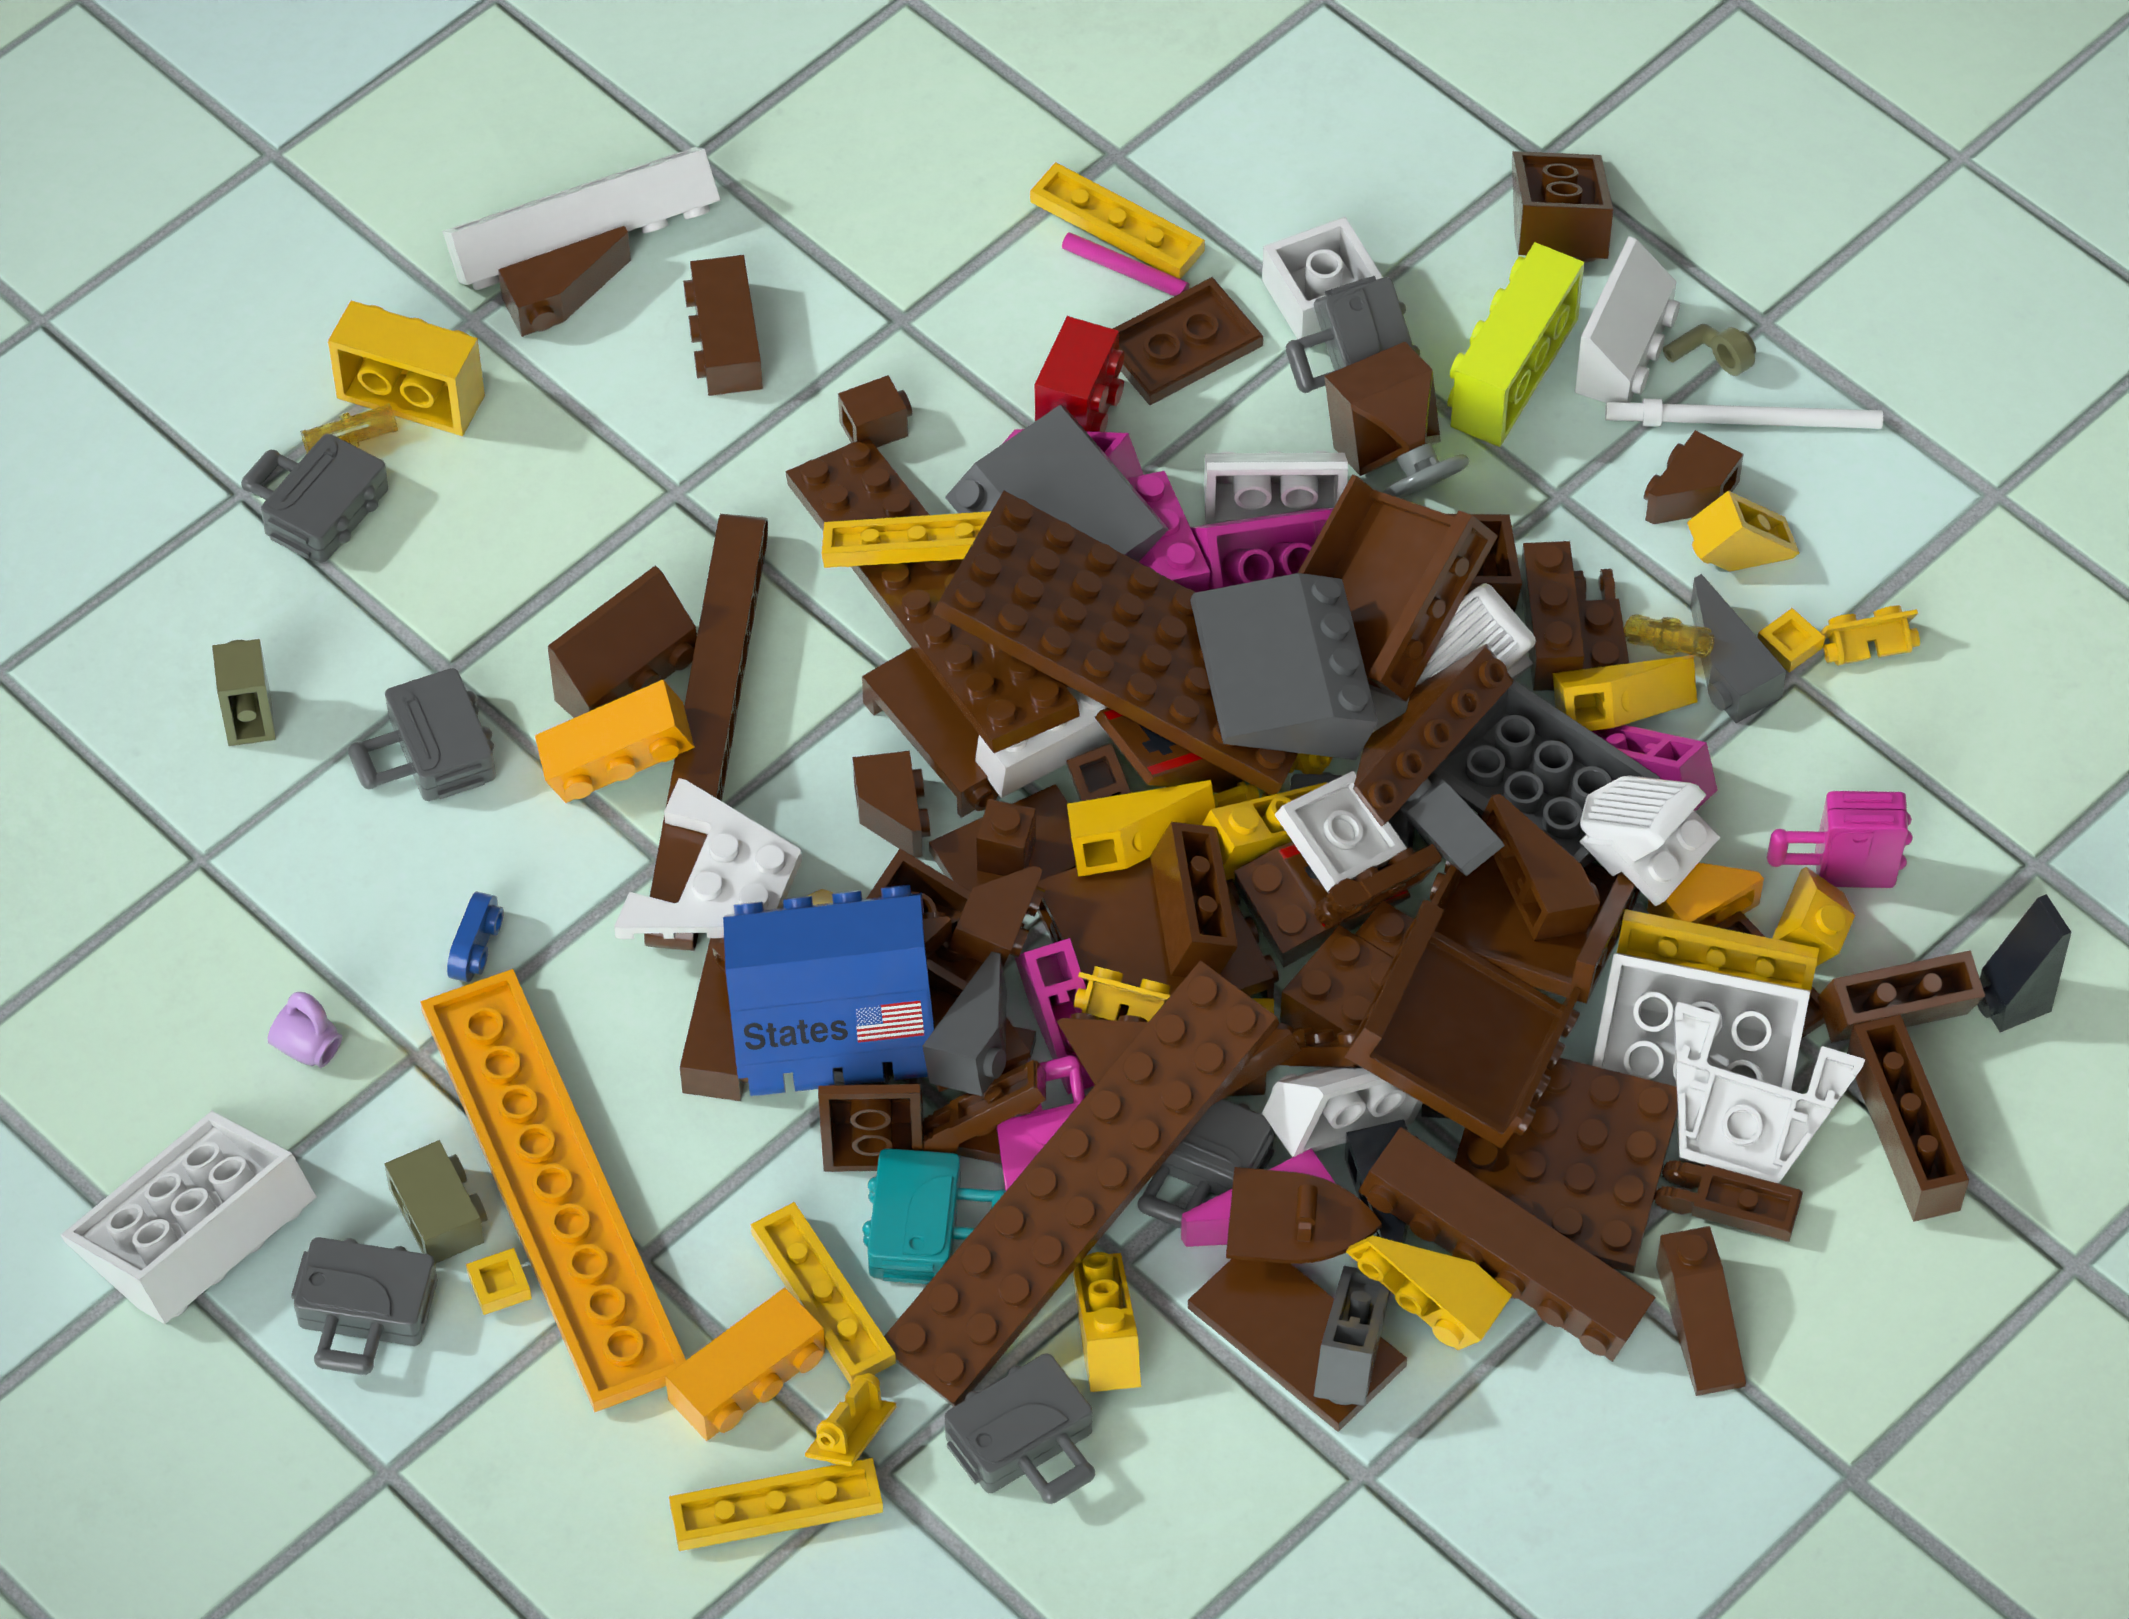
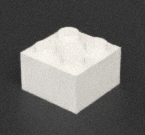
[1262,217,1383,339]

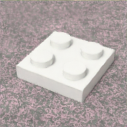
[1275,771,1407,892]

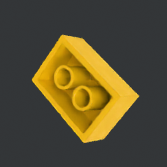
[328,300,485,436]

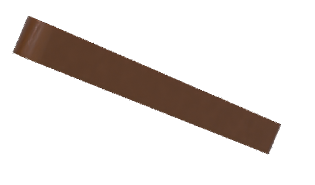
[644,513,768,951]

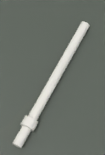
[1605,398,1883,429]

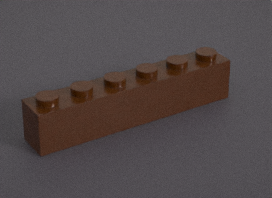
[1358,1127,1656,1362]

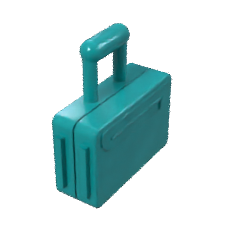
[862,1148,1006,1284]

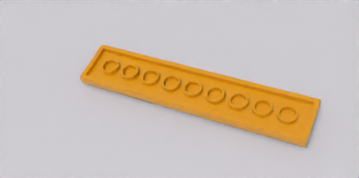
[420,969,686,1412]

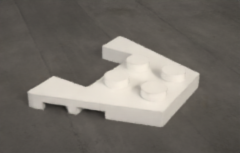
[614,778,802,939]
[1674,1001,1865,1184]

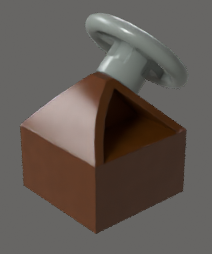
[1324,342,1469,498]

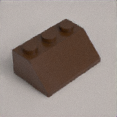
[548,565,697,718]

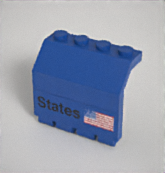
[723,885,935,1097]

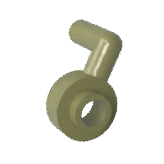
[1663,324,1756,376]

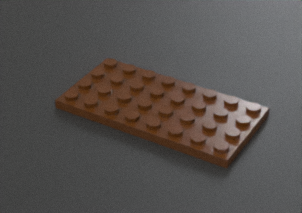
[933,490,1298,795]

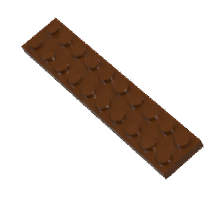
[785,439,1080,754]
[884,960,1280,1407]

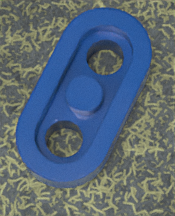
[447,891,504,982]

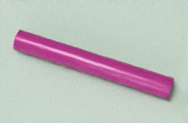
[1062,232,1190,296]

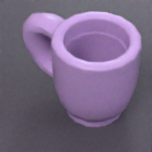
[268,992,342,1068]

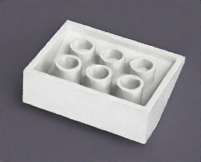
[1592,953,1810,1090]
[61,1111,317,1324]

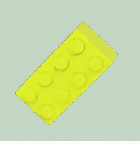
[1447,242,1584,447]

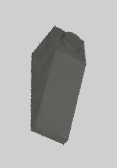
[1690,574,1786,723]
[1400,772,1505,876]
[922,952,1007,1096]
[1314,1266,1390,1406]

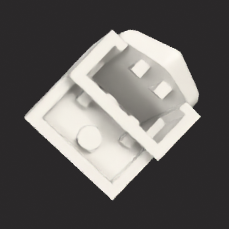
[1416,583,1536,686]
[1579,776,1720,906]

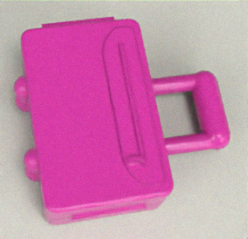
[1766,791,1913,888]
[997,1056,1085,1191]

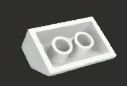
[1575,236,1680,403]
[1204,451,1348,525]
[1262,1065,1423,1158]

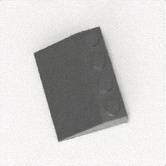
[945,405,1168,562]
[1190,573,1378,760]
[1433,680,1660,868]

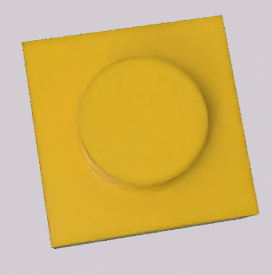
[1757,608,1825,673]
[466,1248,532,1315]

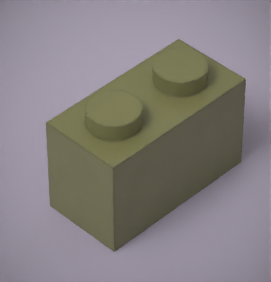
[212,639,276,746]
[384,1140,488,1264]

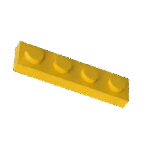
[1030,162,1205,279]
[822,511,991,568]
[1617,909,1819,998]
[750,1202,896,1385]
[669,1458,883,1551]

